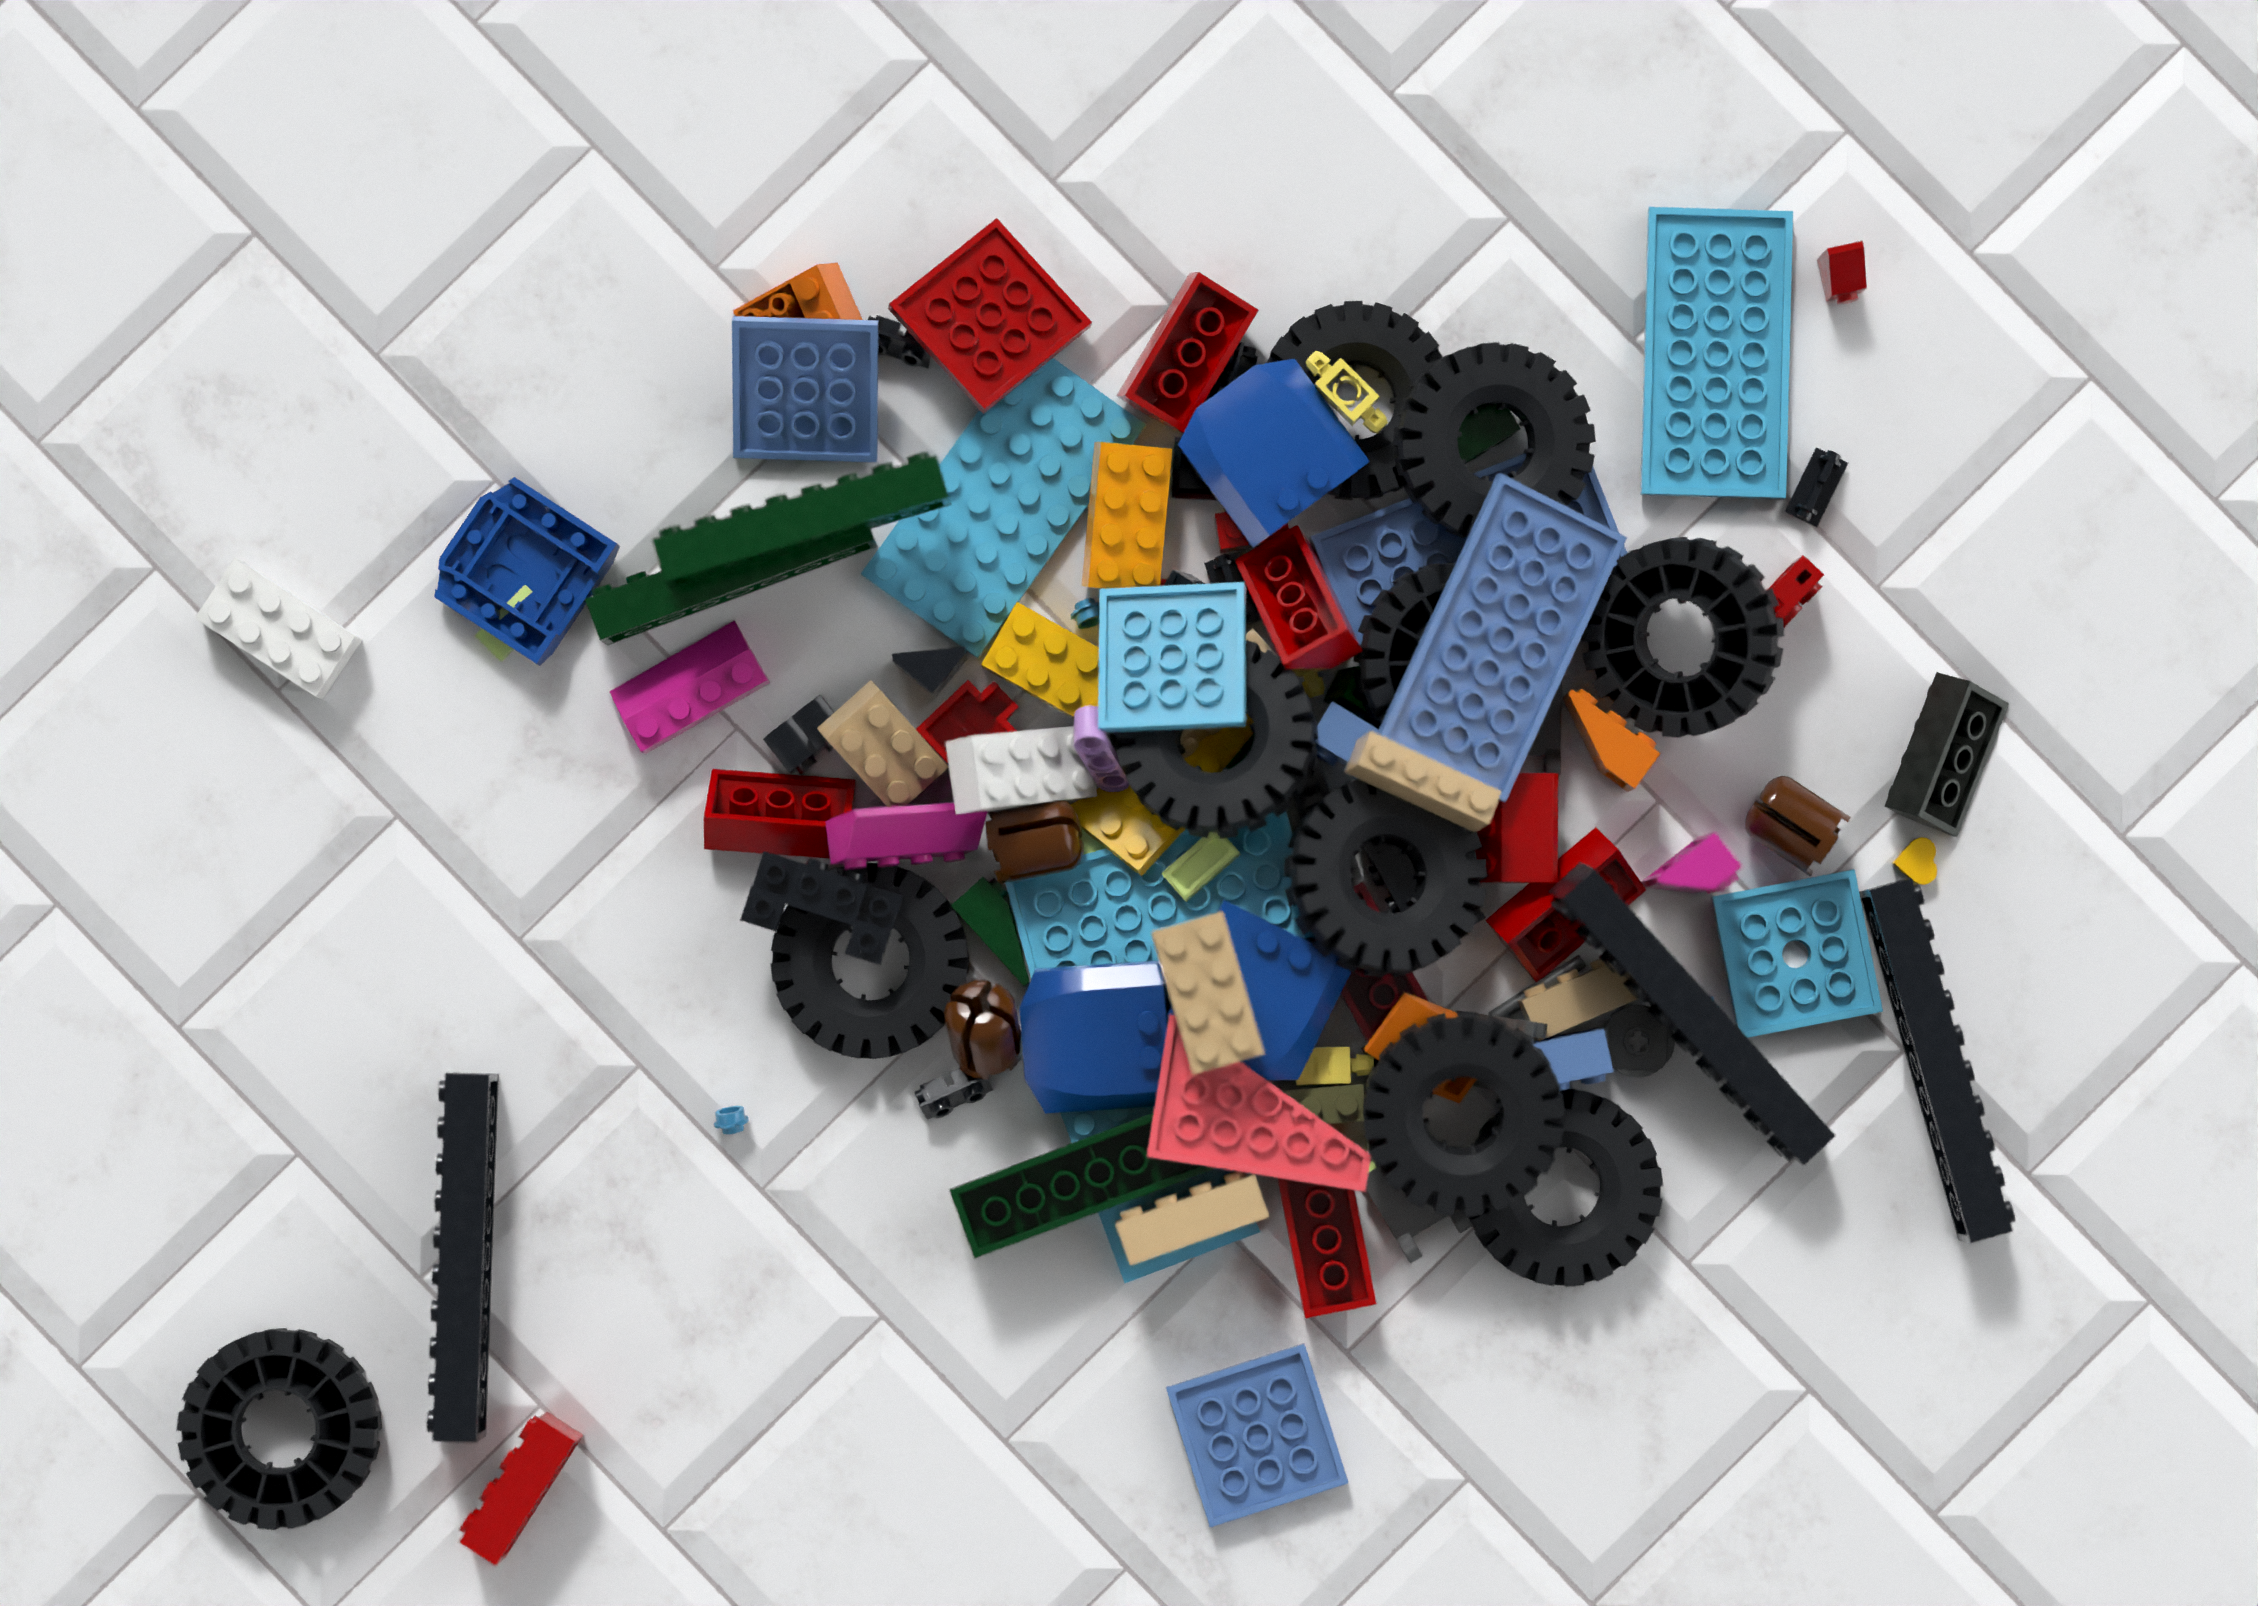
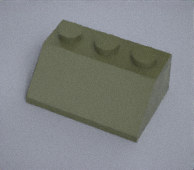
[1281,1084,1367,1152]

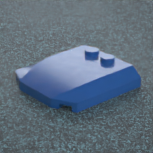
[1177,359,1370,548]
[434,477,620,666]
[1166,900,1351,1080]
[1019,960,1167,1114]

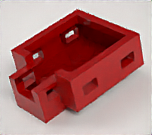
[1767,555,1825,628]
[916,680,1019,763]

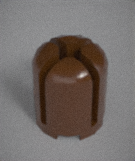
[1745,776,1851,877]
[985,800,1084,884]
[944,980,1023,1080]

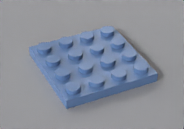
[732,316,879,462]
[1166,1343,1349,1527]

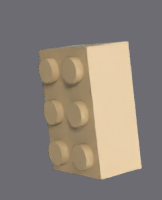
[817,680,949,807]

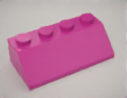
[609,620,770,754]
[826,803,988,870]
[1641,832,1742,894]

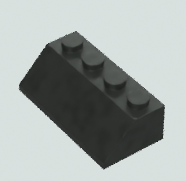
[1884,672,2009,837]

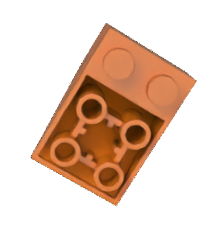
[733,262,863,320]
[1562,689,1661,792]
[1364,992,1477,1103]

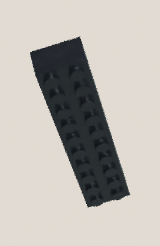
[1548,862,1836,1166]
[1859,878,2015,1243]
[427,1072,499,1443]

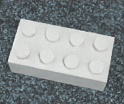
[195,557,363,700]
[945,726,1097,814]

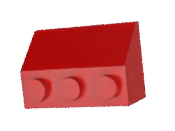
[1475,773,1558,884]

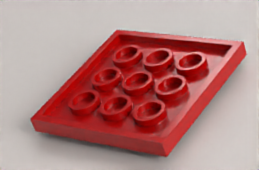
[888,218,1092,414]

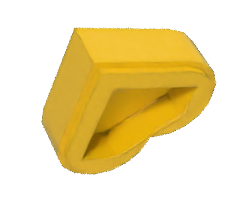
[1892,837,1937,885]

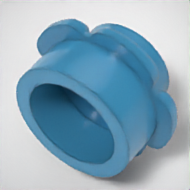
[1071,598,1099,629]
[713,1106,749,1135]

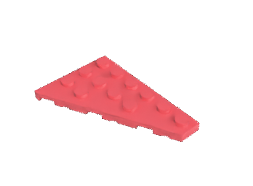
[1147,1015,1371,1192]

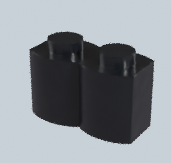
[763,695,835,775]

